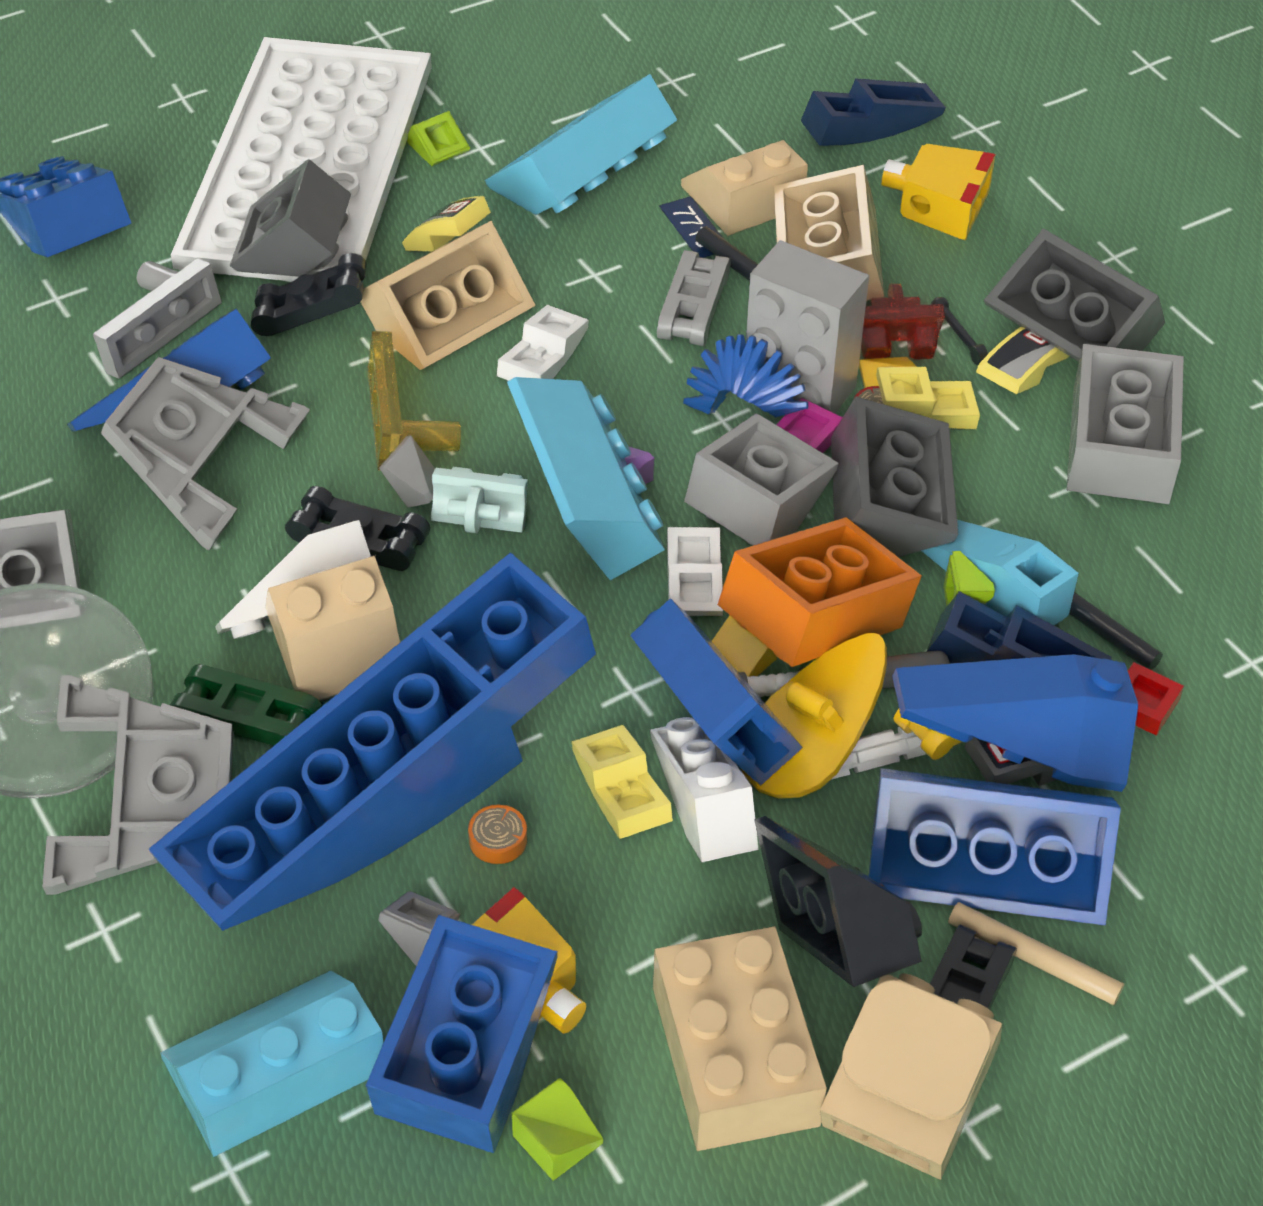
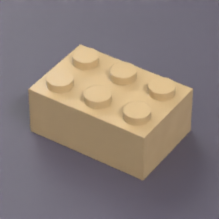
[653,926,827,1151]

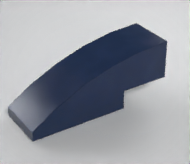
[801,78,946,146]
[926,591,1112,664]

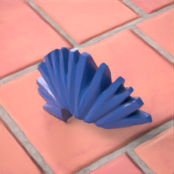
[683,334,809,418]

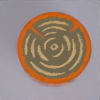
[468,805,527,864]

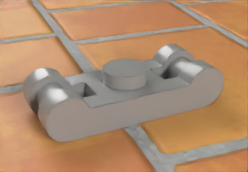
[657,250,731,346]

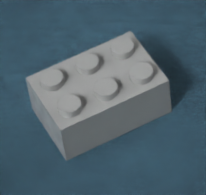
[746,240,869,413]
[1066,344,1184,504]

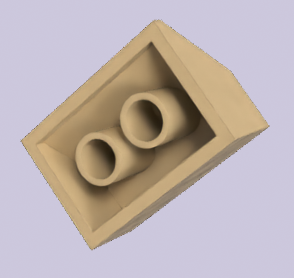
[774,165,884,301]
[361,221,536,370]

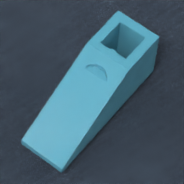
[922,520,1079,626]

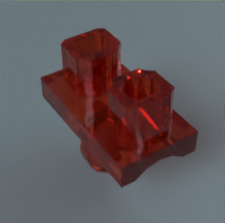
[861,283,945,360]

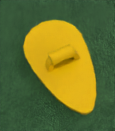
[741,633,887,799]

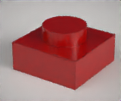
[1128,662,1184,736]

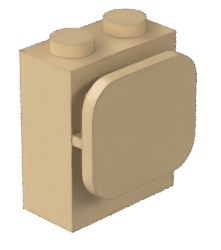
[820,973,1002,1180]

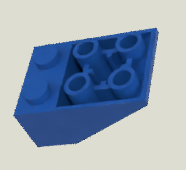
[0,156,132,257]

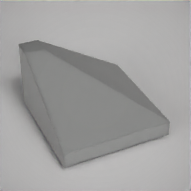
[379,435,435,508]
[378,891,460,966]

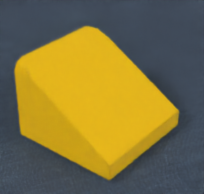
[712,615,777,677]

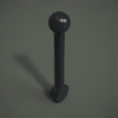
[931,297,988,365]

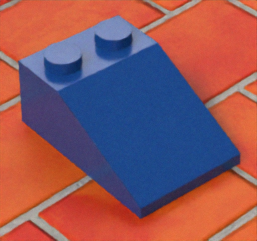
[366,915,558,1153]

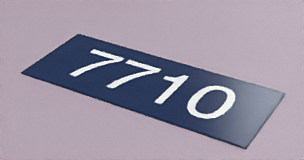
[659,196,724,258]

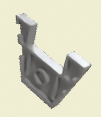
[101,357,310,550]
[42,675,234,895]

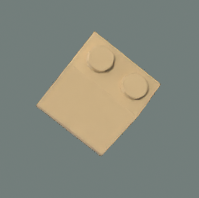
[681,140,808,236]
[265,556,400,702]

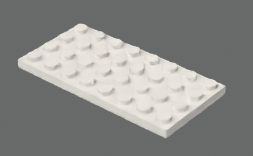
[171,37,432,282]

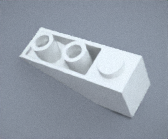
[215,520,371,639]
[650,717,758,862]

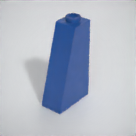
[630,598,803,786]

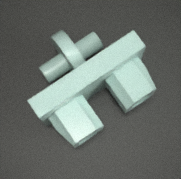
[431,467,528,534]

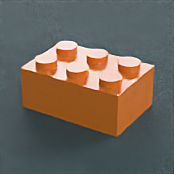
[717,517,922,667]

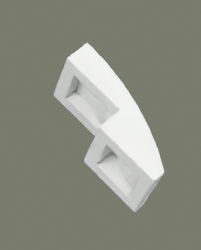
[497,305,589,381]
[667,527,723,616]

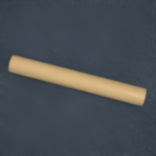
[948,902,1124,1005]

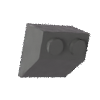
[230,159,351,277]

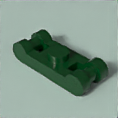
[170,664,323,747]

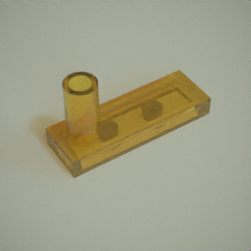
[367,331,461,470]

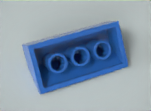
[868,768,1121,925]

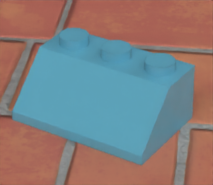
[160,971,383,1157]

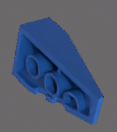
[67,309,271,432]
[892,654,1138,792]

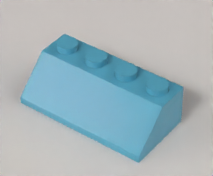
[484,74,677,215]
[507,377,665,581]

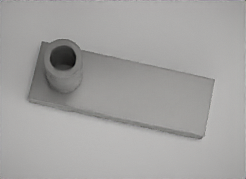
[93,258,222,379]

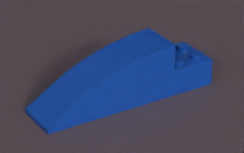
[148,552,596,931]

